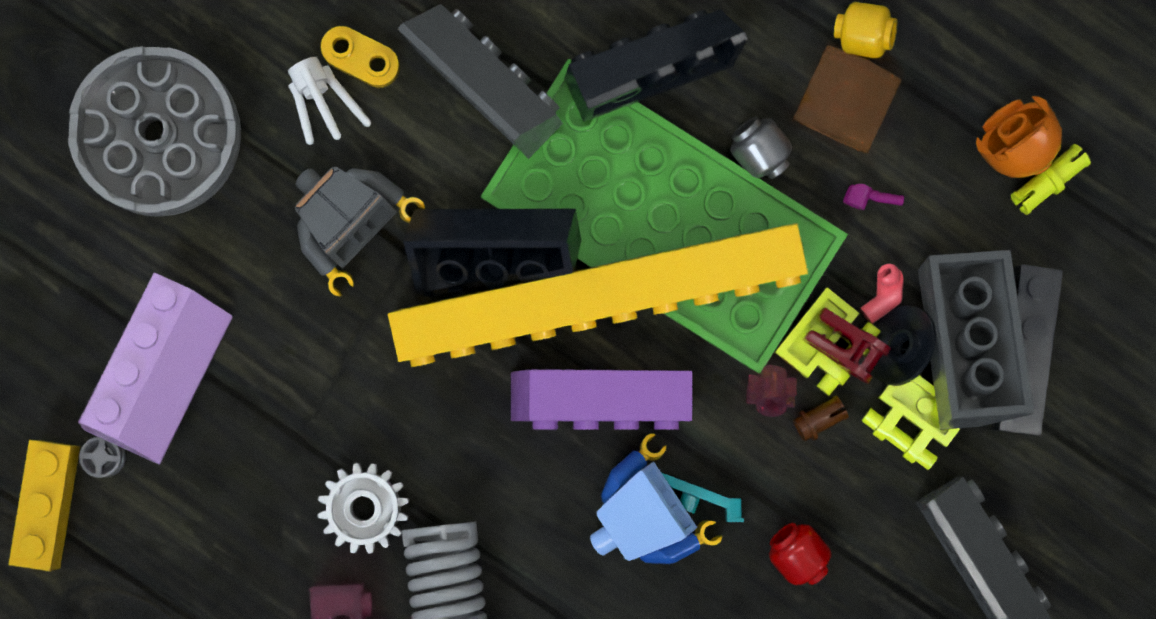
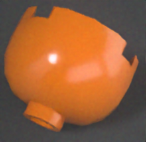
[976,96,1062,178]

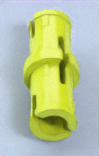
[1011,144,1091,215]

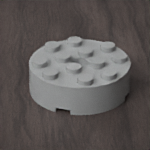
[68,46,241,216]

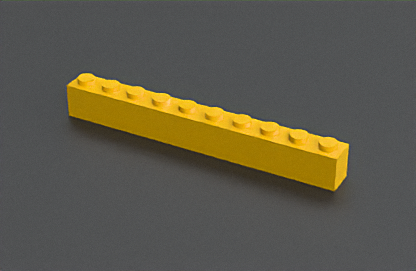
[388,223,808,367]

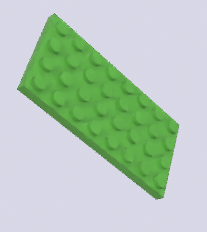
[480,59,848,374]

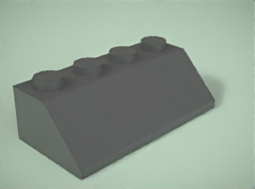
[397,4,563,159]
[918,250,1034,430]
[915,476,1051,619]

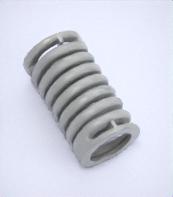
[401,522,487,619]

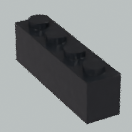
[564,9,748,122]
[403,208,582,304]

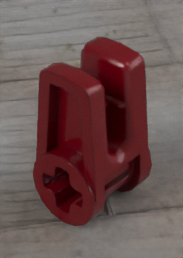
[803,307,891,384]

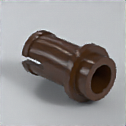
[793,395,849,441]

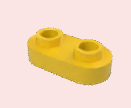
[321,26,400,88]

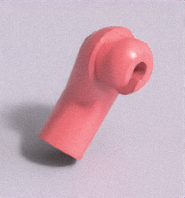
[860,264,904,324]

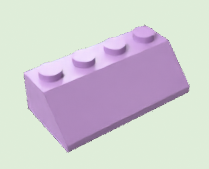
[79,273,233,465]

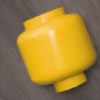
[834,2,897,58]

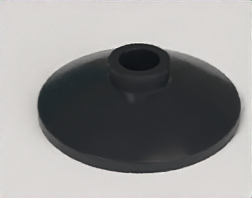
[872,305,936,386]

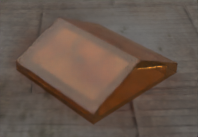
[792,45,902,154]

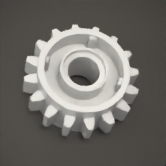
[318,463,409,554]

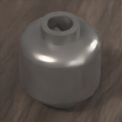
[731,116,792,179]

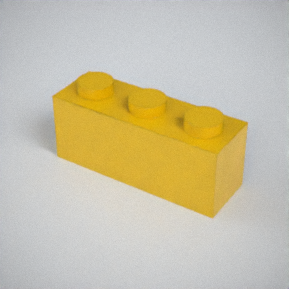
[9,440,80,571]

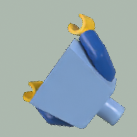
[590,434,722,564]

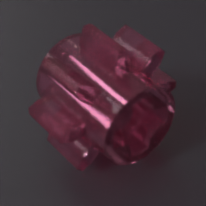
[746,365,797,417]

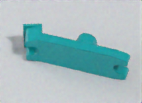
[662,473,744,522]

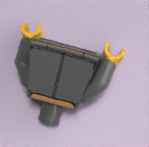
[295,167,425,296]

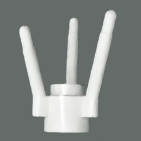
[288,57,371,145]

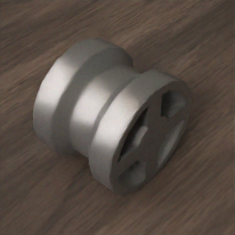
[79,437,126,478]

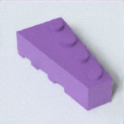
[511,370,692,429]

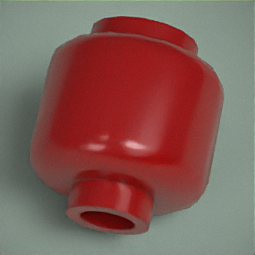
[769,523,831,585]

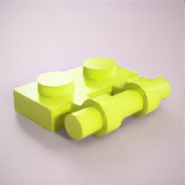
[774,288,881,396]
[861,375,960,470]

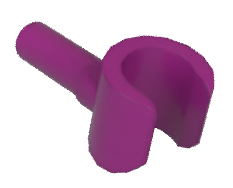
[843,184,904,210]

